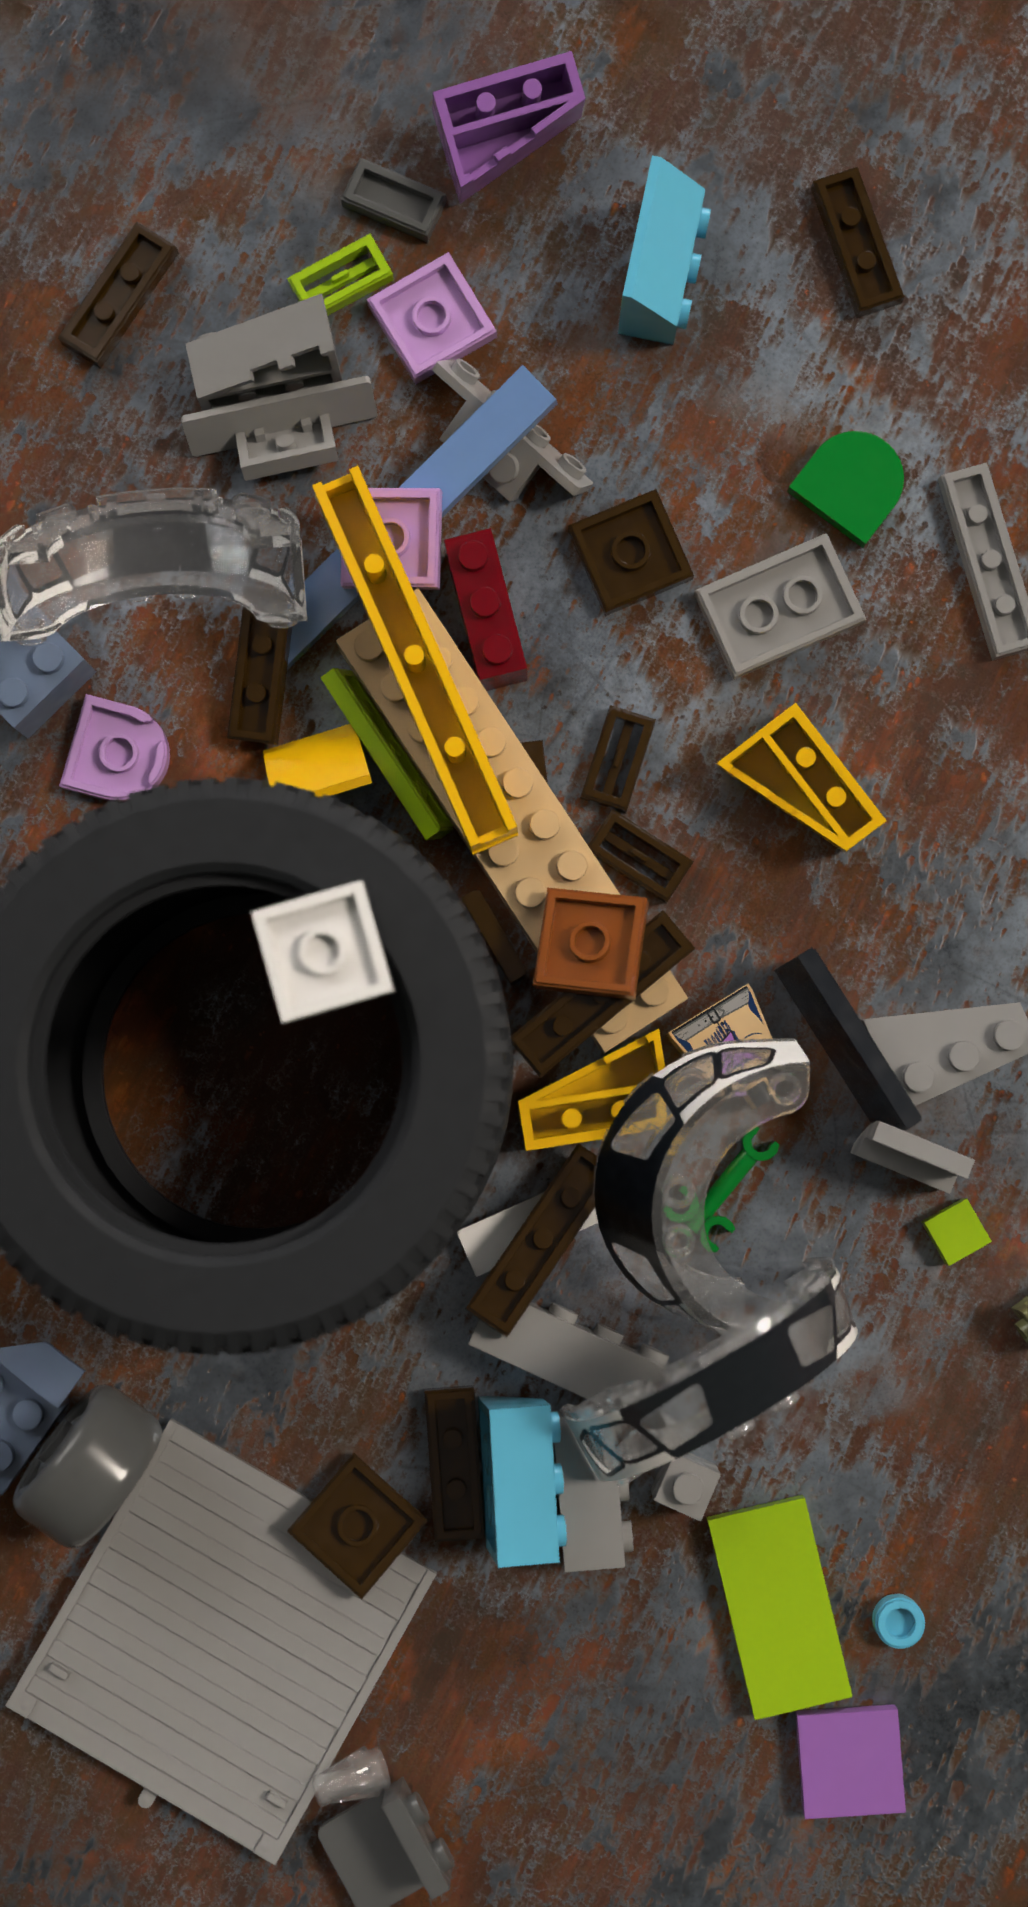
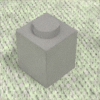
[650,1444,721,1522]

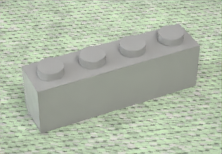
[468,1302,676,1428]

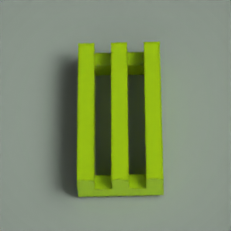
[287,234,394,316]

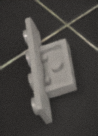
[432,359,593,502]
[181,376,378,481]

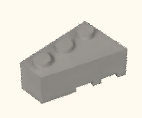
[185,293,342,411]
[861,1002,1028,1106]

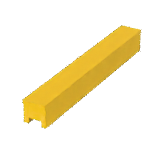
[312,466,519,856]

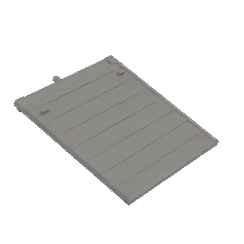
[5,1418,437,1865]

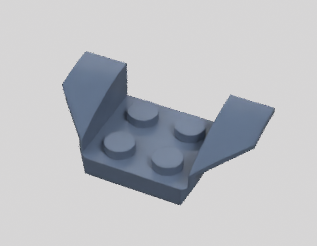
[0,1342,85,1497]

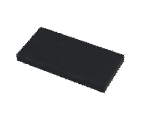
[774,947,922,1131]

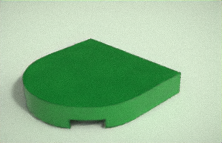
[787,431,904,548]

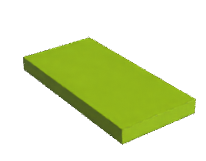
[706,1494,853,1720]

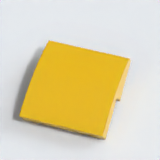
[263,724,372,797]

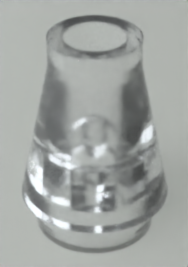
[311,1746,390,1807]

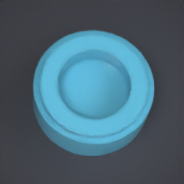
[872,1594,925,1649]

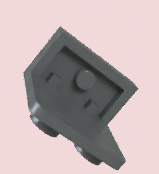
[318,1777,455,1907]

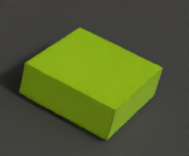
[921,1198,992,1266]

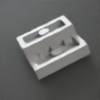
[850,1121,975,1194]

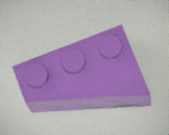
[432,51,585,204]

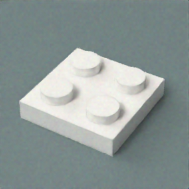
[251,880,395,1023]

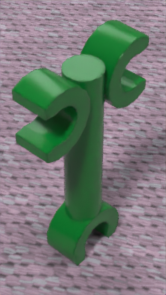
[661,1125,779,1253]

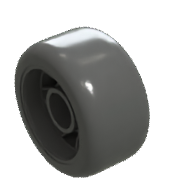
[13,1384,162,1548]

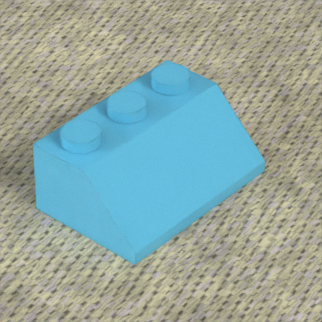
[618,155,711,345]
[478,1396,567,1568]

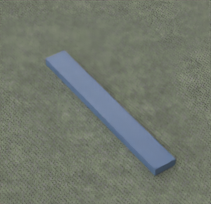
[287,365,558,670]

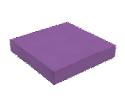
[795,1704,906,1819]

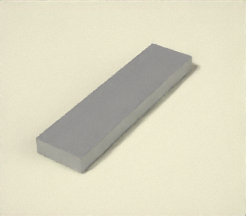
[938,463,1028,661]

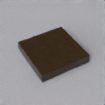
[568,489,694,616]
[287,1453,428,1600]

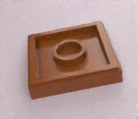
[533,887,649,1000]

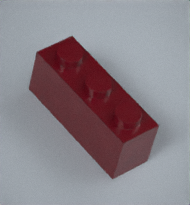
[444,528,527,691]

